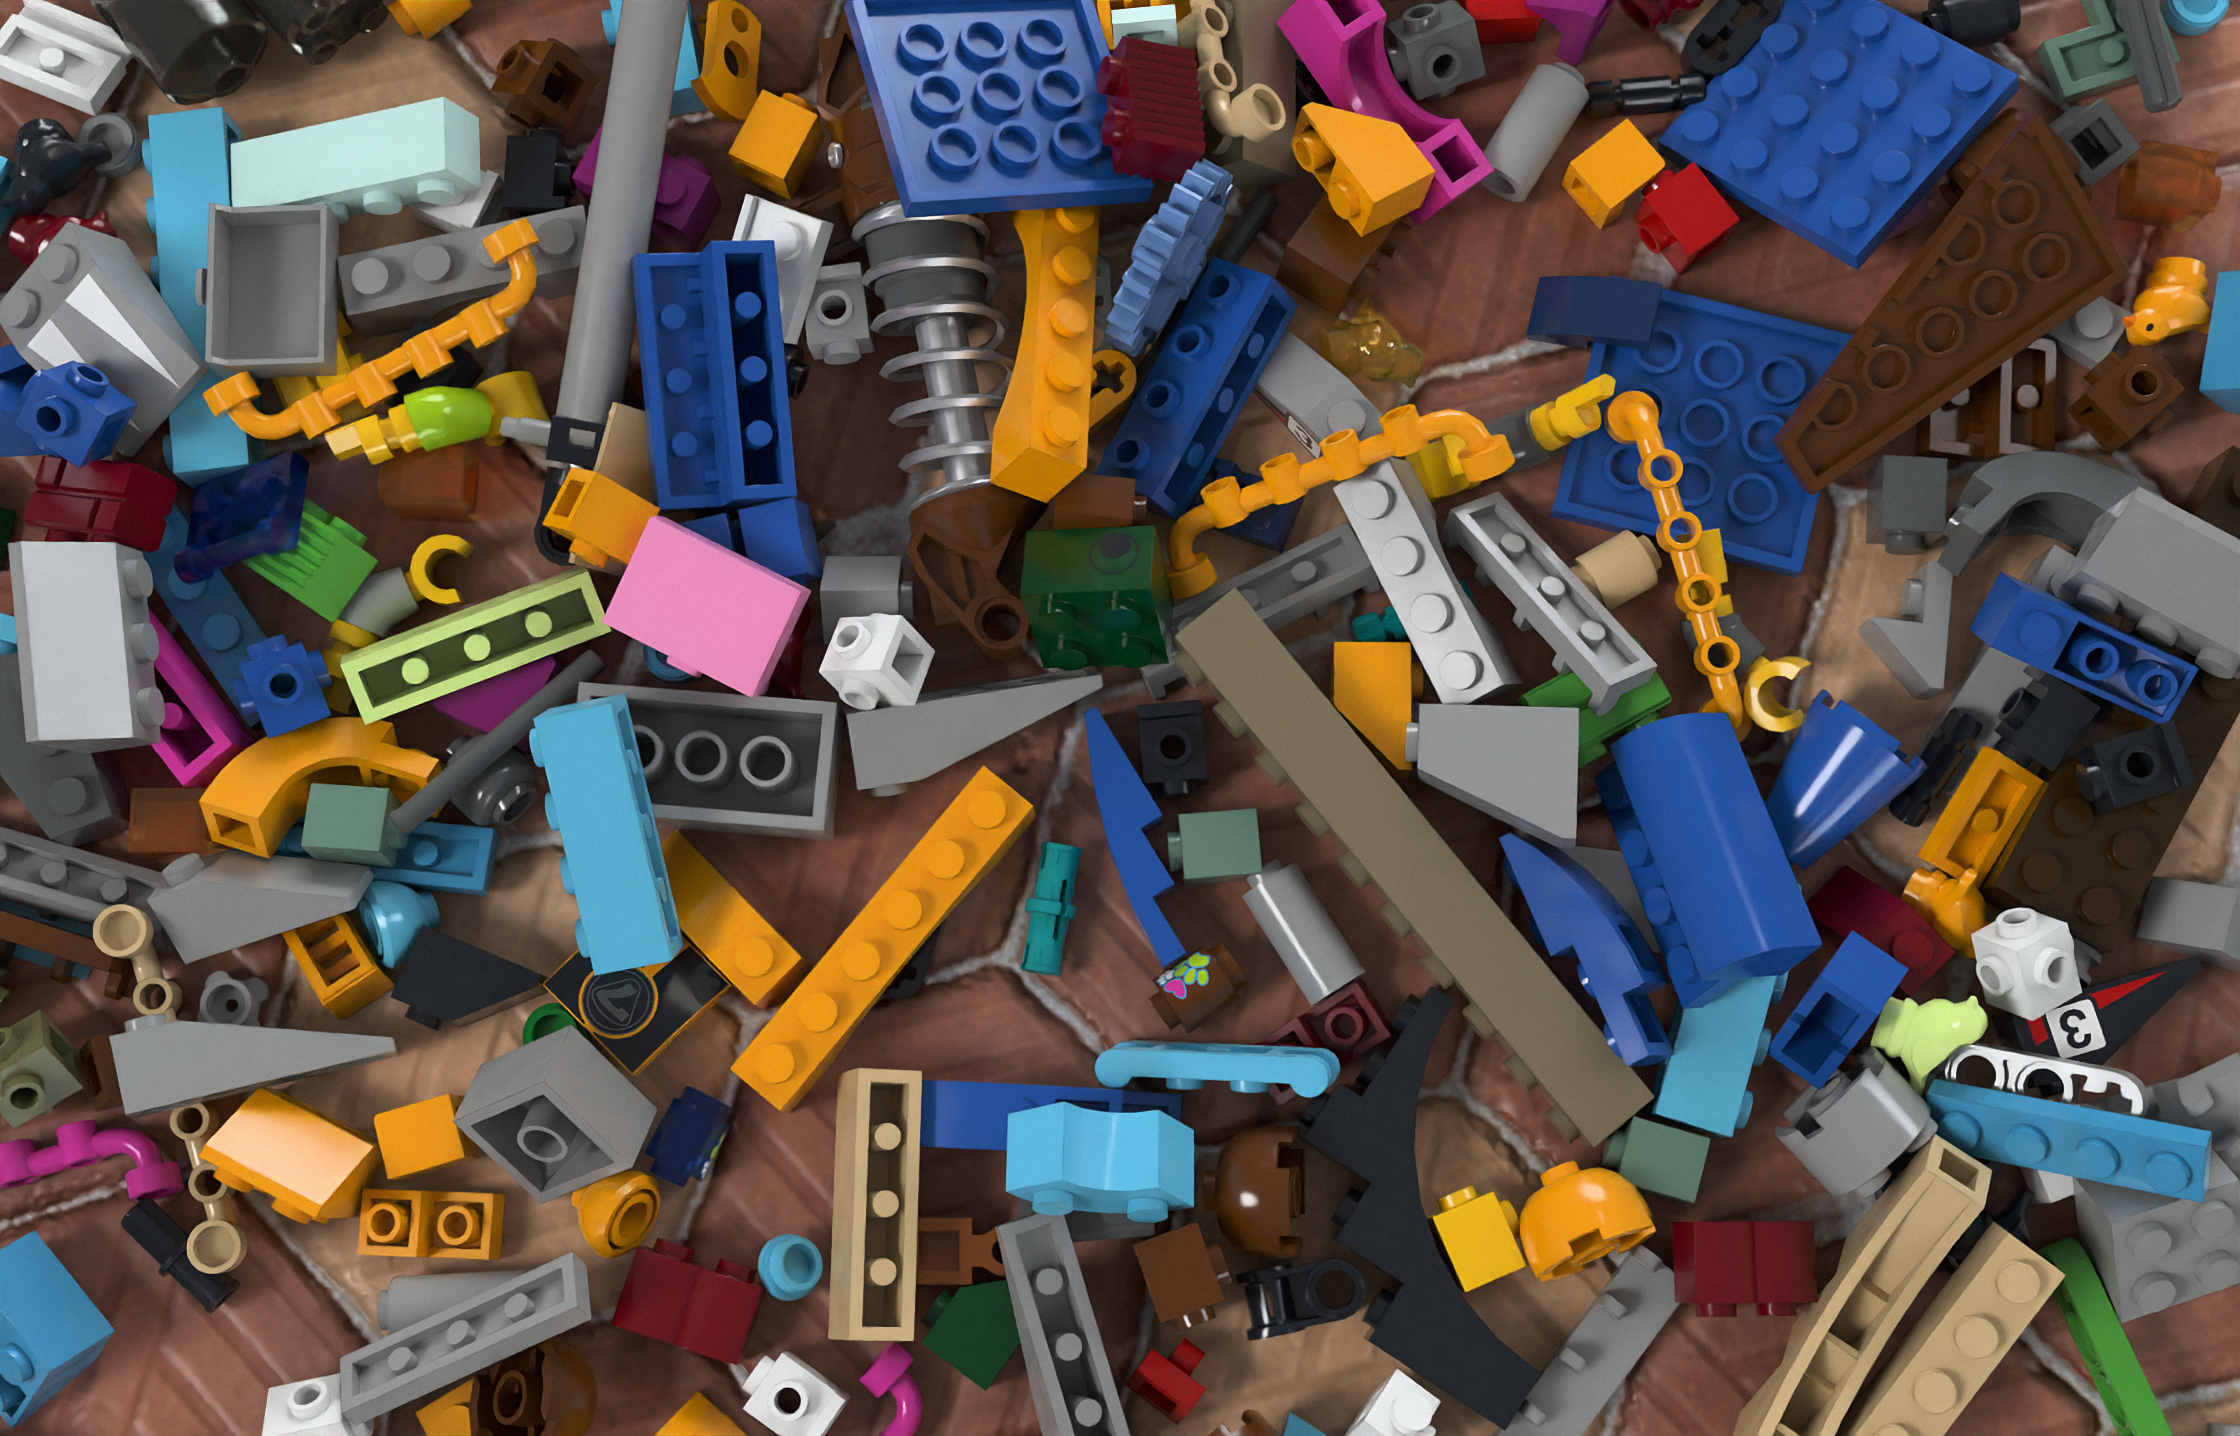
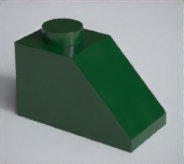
[921,1279,1021,1391]

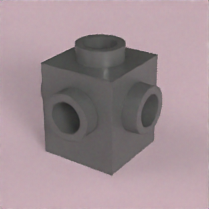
[1385,0,1486,101]

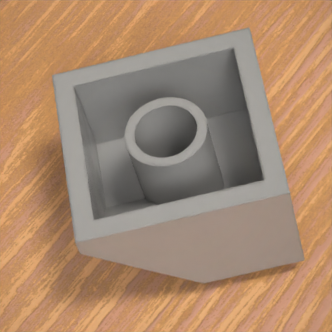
[452,1025,658,1204]

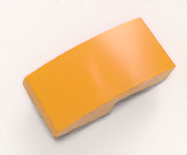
[357,1188,505,1260]

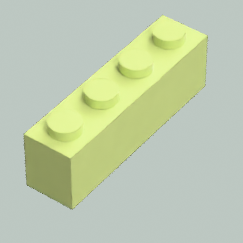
[340,566,612,725]

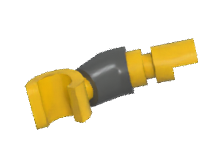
[1405,374,1616,502]
[1676,528,1812,732]

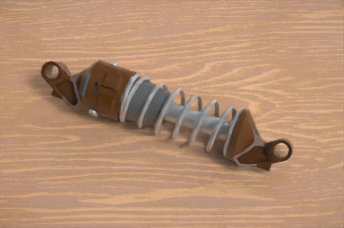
[816,9,1049,661]

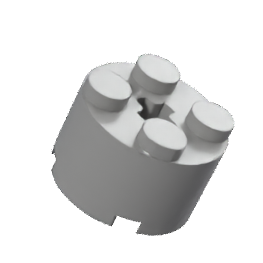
[1774,1046,1938,1198]

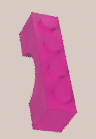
[1276,0,1494,227]

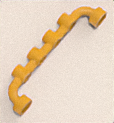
[202,218,540,441]
[1604,391,1752,743]
[1166,404,1515,599]

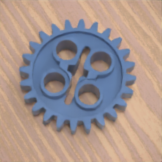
[1104,158,1233,358]

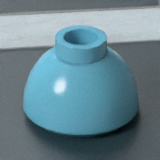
[358,880,441,969]

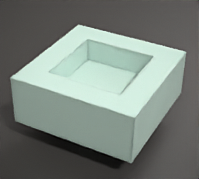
[1111,4,1178,48]

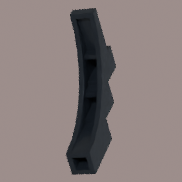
[1299,986,1540,1431]

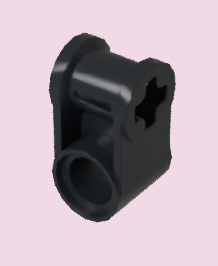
[1235,1258,1365,1341]

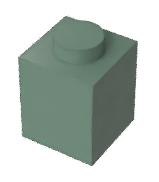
[301,783,409,868]
[1167,808,1262,886]
[1602,1116,1711,1204]

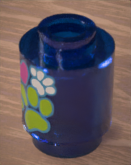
[644,1085,732,1188]

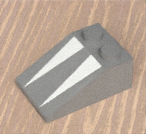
[0,222,209,457]

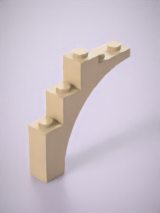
[1733,1134,1992,1436]

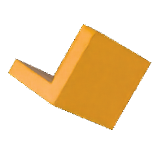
[1561,118,1665,230]
[374,1093,480,1180]

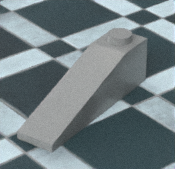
[1915,544,2092,798]
[843,667,1103,797]
[109,1014,398,1119]
[995,1212,1130,1436]

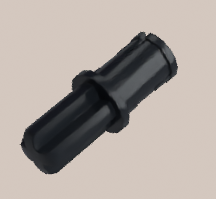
[121,1198,241,1314]

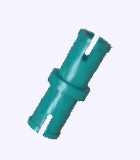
[1019,842,1082,977]

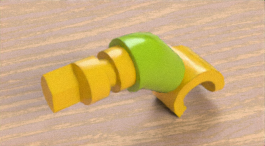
[324,371,550,465]

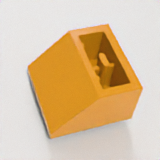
[198,1087,383,1224]

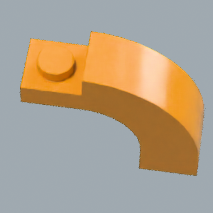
[199,717,445,859]

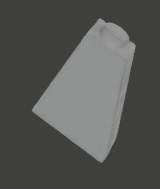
[1405,703,1579,850]

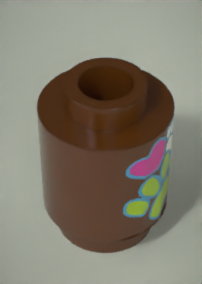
[1149,942,1249,1034]

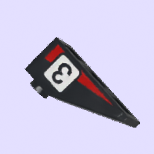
[1991,955,2201,1098]

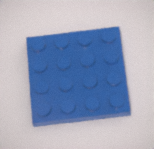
[844,0,1154,218]
[1657,0,2019,270]
[1550,275,1853,578]

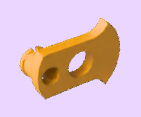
[690,0,762,124]

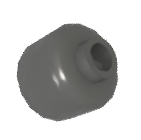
[442,732,537,826]

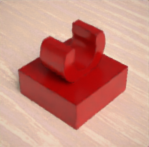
[1125,1337,1206,1425]

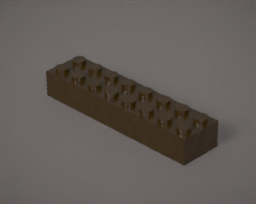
[1978,445,2240,955]

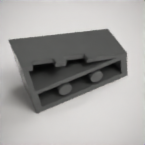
[0,651,139,849]

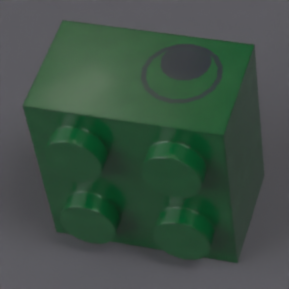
[1020,525,1174,671]

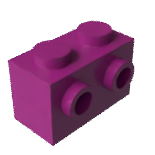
[572,124,722,253]

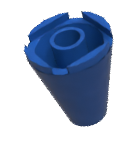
[1765,689,1928,871]

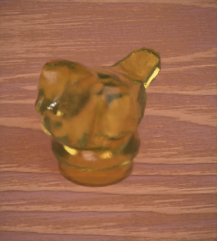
[1319,294,1425,388]

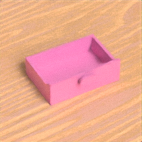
[602,516,812,697]

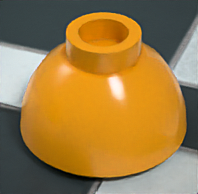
[571,1169,661,1259]

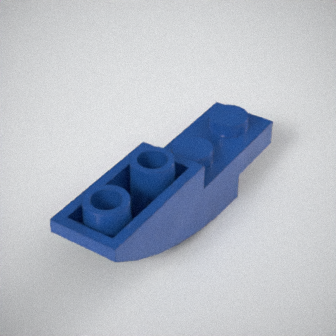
[1499,833,1674,1066]
[920,1080,1182,1151]

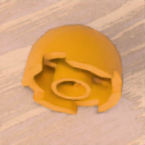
[1519,1161,1656,1283]

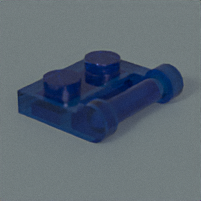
[173,450,310,585]

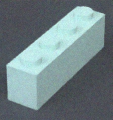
[231,97,481,225]

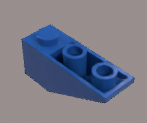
[1969,571,2199,724]

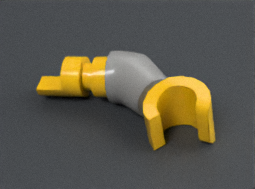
[321,534,476,714]

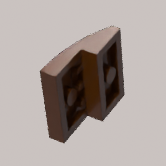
[1916,338,2057,463]

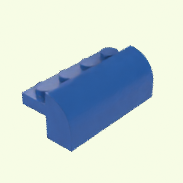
[632,240,797,513]
[1594,713,1823,1009]

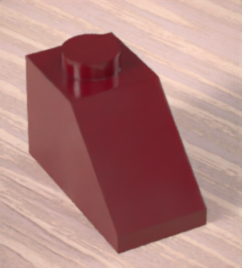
[1805,865,1956,1000]

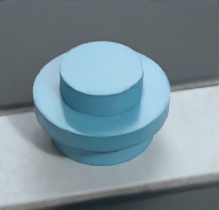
[758,1234,823,1301]

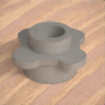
[196,971,269,1027]

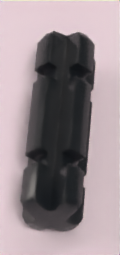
[1584,72,1706,119]
[1889,708,1983,828]

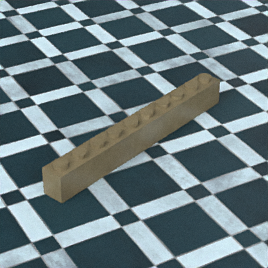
[1171,587,1655,1148]

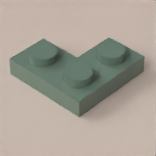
[2036,0,2181,106]

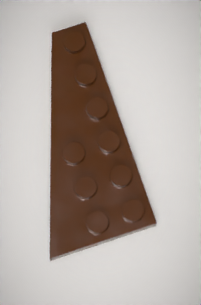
[1772,112,2130,496]

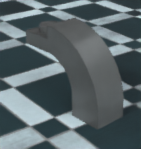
[1937,451,2166,577]

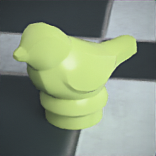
[1870,995,1988,1097]

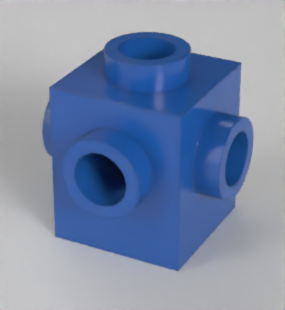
[15,360,138,468]
[231,633,333,739]

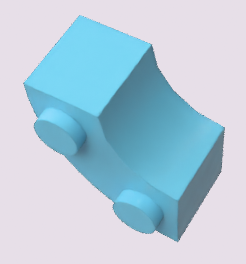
[1006,1101,1194,1223]

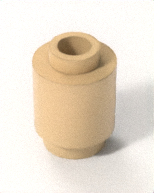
[1570,530,1662,612]

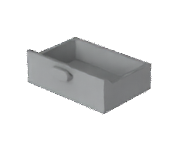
[195,203,339,379]

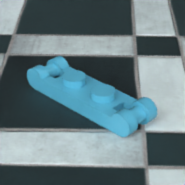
[1095,1040,1340,1098]

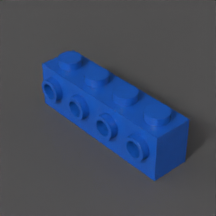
[1094,257,1298,522]

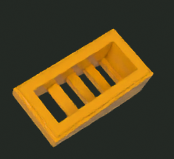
[281,911,394,1020]

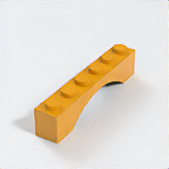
[990,205,1100,503]
[730,765,1037,1114]

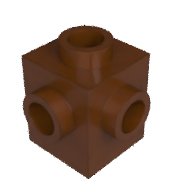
[489,38,601,130]
[2066,343,2185,455]

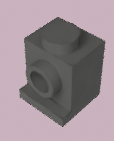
[2048,98,2141,188]

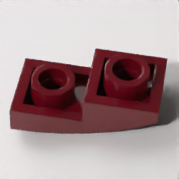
[1254,978,1396,1106]

